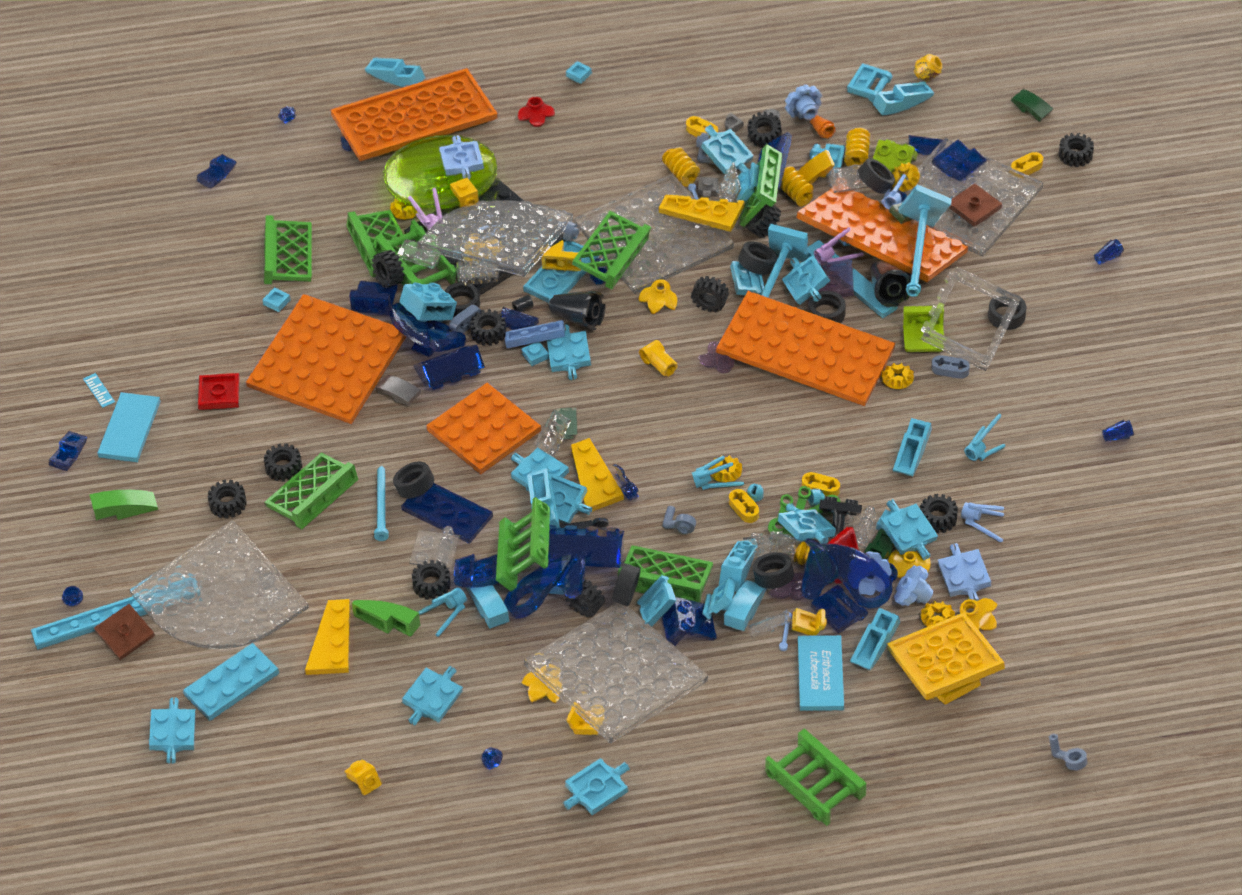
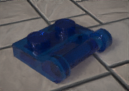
[811,585,868,633]

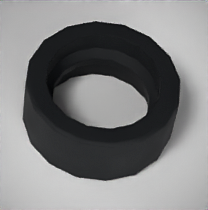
[858,158,895,194]
[738,241,778,275]
[444,282,480,318]
[808,291,846,323]
[988,293,1027,330]
[393,461,435,499]
[752,552,794,589]
[612,563,641,606]

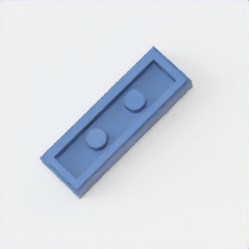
[505,320,565,348]

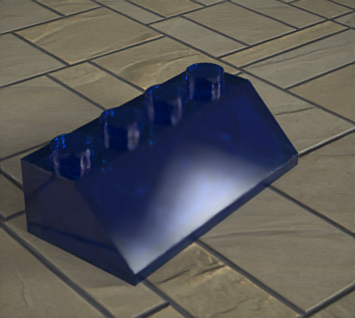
[536,525,624,568]

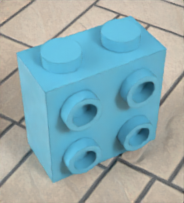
[399,283,457,322]

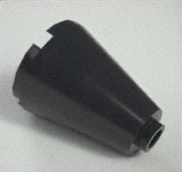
[870,260,911,307]
[548,291,606,330]

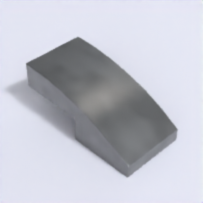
[375,375,422,405]

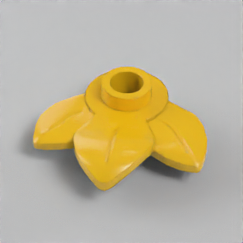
[639,279,677,315]
[959,598,998,631]
[522,666,563,703]

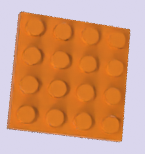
[426,383,541,475]

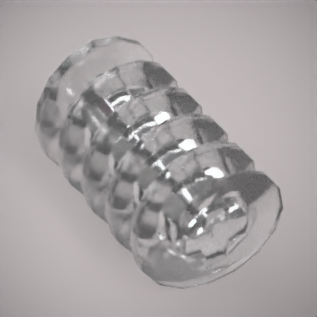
[456,258,499,286]

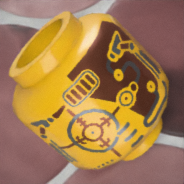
[914,54,943,81]

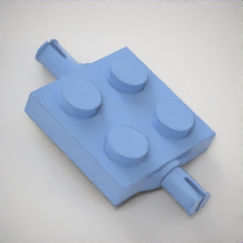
[439,135,484,179]
[938,543,991,601]

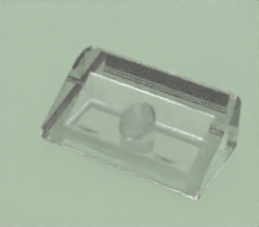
[397,239,442,269]

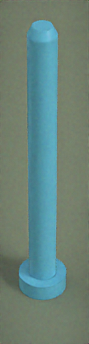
[374,466,389,541]

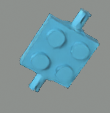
[701,125,754,174]
[782,255,830,305]
[547,325,591,380]
[511,448,569,487]
[526,473,592,524]
[879,499,938,560]
[778,503,836,545]
[402,666,463,725]
[149,697,196,764]
[563,758,630,815]

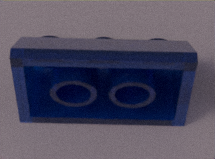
[413,345,485,390]

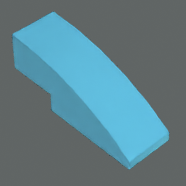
[365,58,425,87]
[873,82,934,116]
[893,418,932,476]
[527,469,560,533]
[466,578,509,629]
[724,580,767,631]
[850,608,900,670]

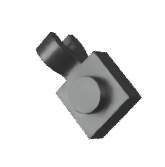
[698,177,718,201]

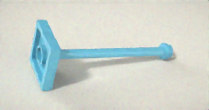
[898,184,952,297]
[761,224,809,298]

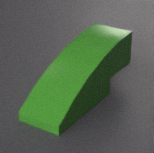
[89,489,158,520]
[352,600,420,637]

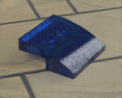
[931,139,987,182]
[454,554,499,587]

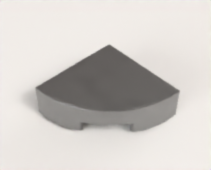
[725,113,744,133]

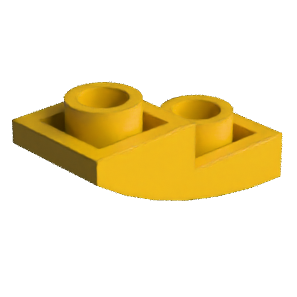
[798,150,835,185]

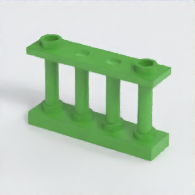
[374,220,457,286]
[496,497,550,591]
[765,728,867,826]

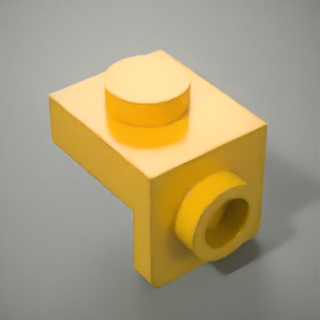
[450,178,479,211]
[792,608,827,636]
[567,704,605,735]
[345,759,382,795]

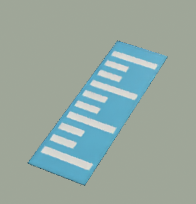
[83,373,115,408]

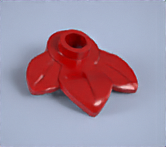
[518,96,555,127]

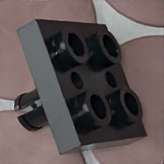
[819,496,862,534]

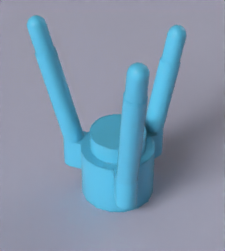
[964,414,1005,461]
[692,456,744,490]
[418,587,467,636]

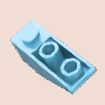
[719,541,758,592]

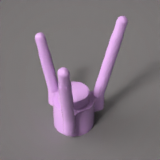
[408,188,444,234]
[814,227,864,265]

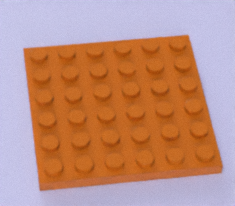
[246,294,408,424]

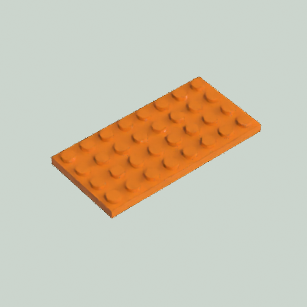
[331,68,498,161]
[797,184,969,282]
[716,291,895,406]

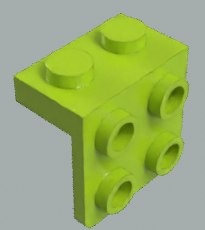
[873,139,918,179]
[903,306,945,352]

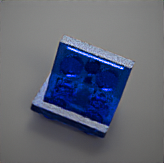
[349,281,398,316]
[662,597,717,647]

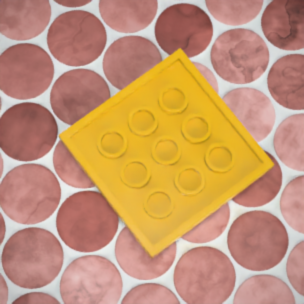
[887,612,1005,701]

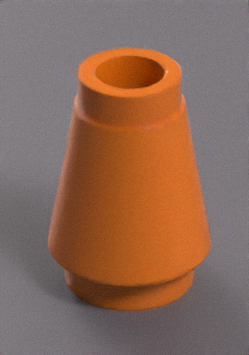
[810,115,835,138]

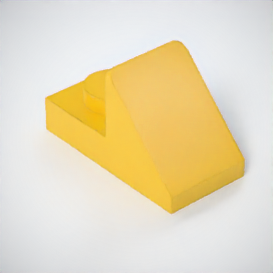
[541,241,581,271]

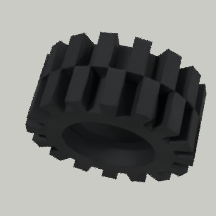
[747,111,782,148]
[1059,133,1094,167]
[746,204,781,238]
[372,250,404,288]
[691,276,729,312]
[470,309,506,346]
[264,443,302,482]
[208,480,247,519]
[920,494,958,533]
[412,560,451,600]
[564,577,605,617]

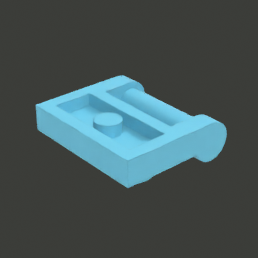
[847,63,893,103]

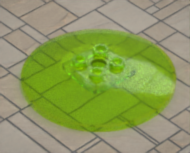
[383,135,497,209]

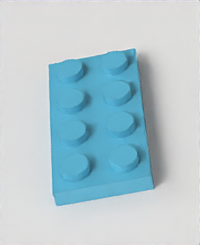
[183,643,279,721]

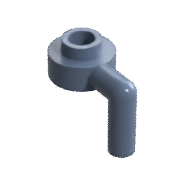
[696,133,716,165]
[555,221,579,242]
[662,506,696,534]
[1049,734,1087,770]

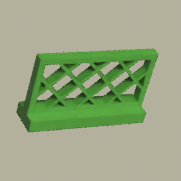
[739,144,782,227]
[346,210,417,278]
[572,211,651,289]
[264,215,312,284]
[265,452,359,529]
[618,545,713,605]

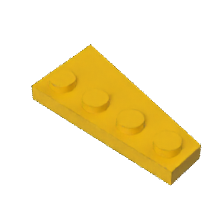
[659,195,745,232]
[571,438,624,512]
[305,599,350,675]

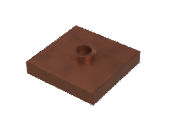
[949,184,1002,227]
[94,604,155,660]

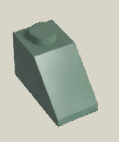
[556,407,578,439]

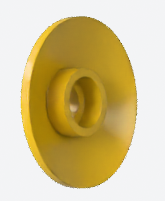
[888,549,931,579]

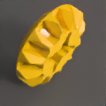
[892,162,920,192]
[390,195,421,220]
[882,362,914,389]
[709,455,742,483]
[921,600,955,627]

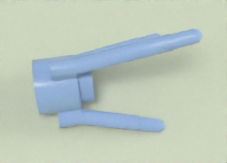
[881,174,906,210]
[961,502,1004,542]

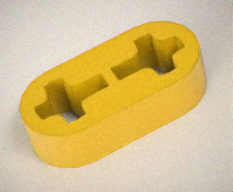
[686,116,718,137]
[1010,152,1043,178]
[802,472,840,496]
[729,489,759,523]

